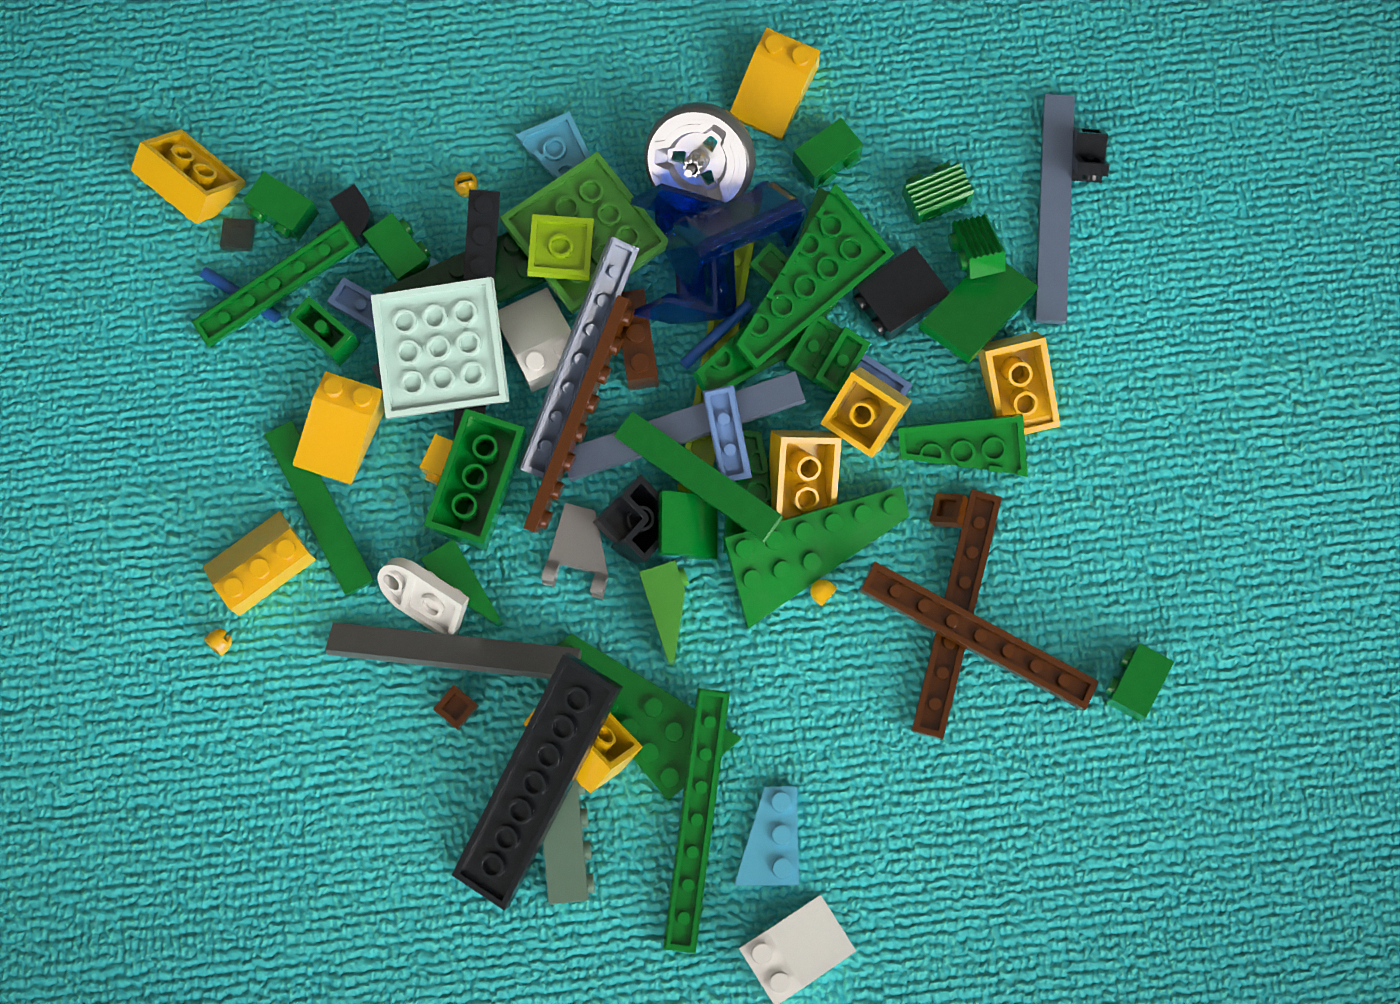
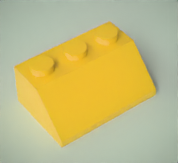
[130,129,246,224]
[203,511,316,616]

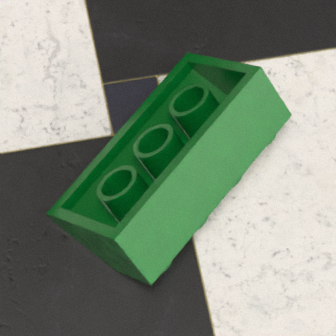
[424,408,527,551]

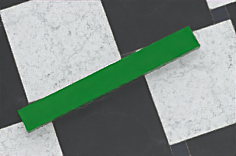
[662,688,730,953]

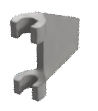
[541,503,608,600]

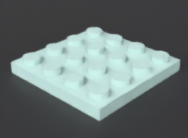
[371,277,509,419]

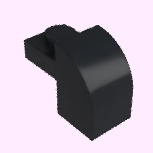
[1072,127,1110,183]
[316,184,374,248]

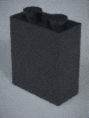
[852,246,949,342]

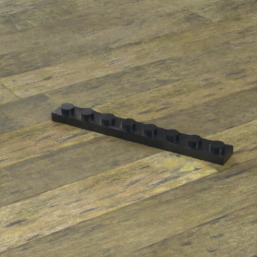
[453,189,500,436]

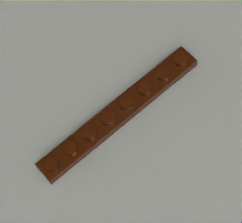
[523,295,635,534]
[911,489,1002,740]
[859,562,1099,710]

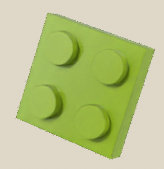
[527,214,594,281]

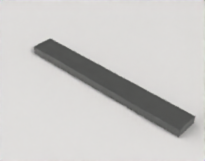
[325,622,581,679]

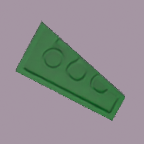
[897,414,1028,477]

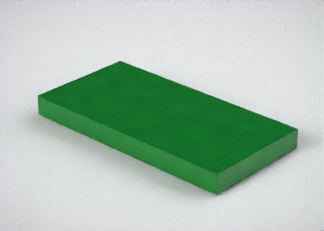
[919,263,1039,364]

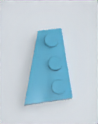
[515,111,591,179]
[734,786,799,886]

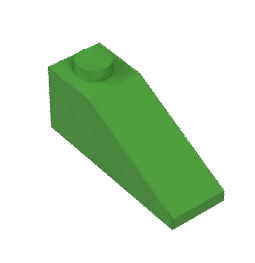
[639,560,689,666]

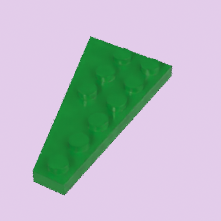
[722,485,909,628]
[556,634,742,801]

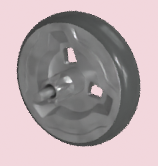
[644,102,755,214]

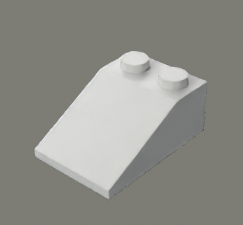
[498,288,571,392]
[739,895,856,1004]

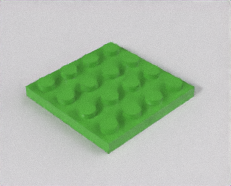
[500,151,671,314]

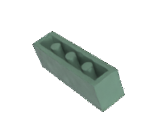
[543,779,595,905]

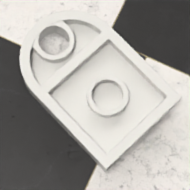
[378,558,469,636]

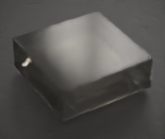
[220,218,256,252]

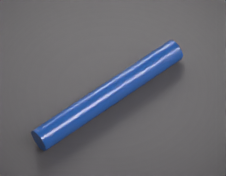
[200,267,281,323]
[679,299,754,370]

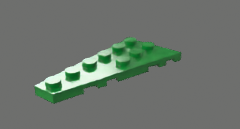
[735,183,894,370]

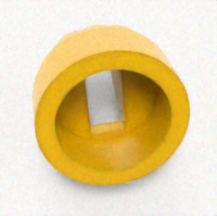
[454,171,479,198]
[810,579,837,606]
[204,628,232,657]

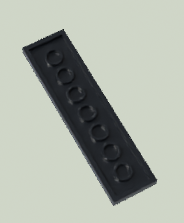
[452,652,623,910]

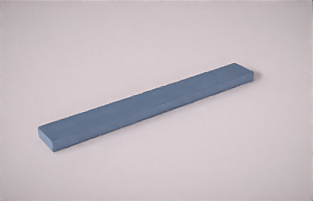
[1034,94,1075,325]
[517,236,639,478]
[567,371,806,482]

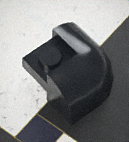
[593,475,659,564]

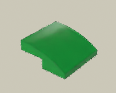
[783,315,871,395]
[658,490,717,560]

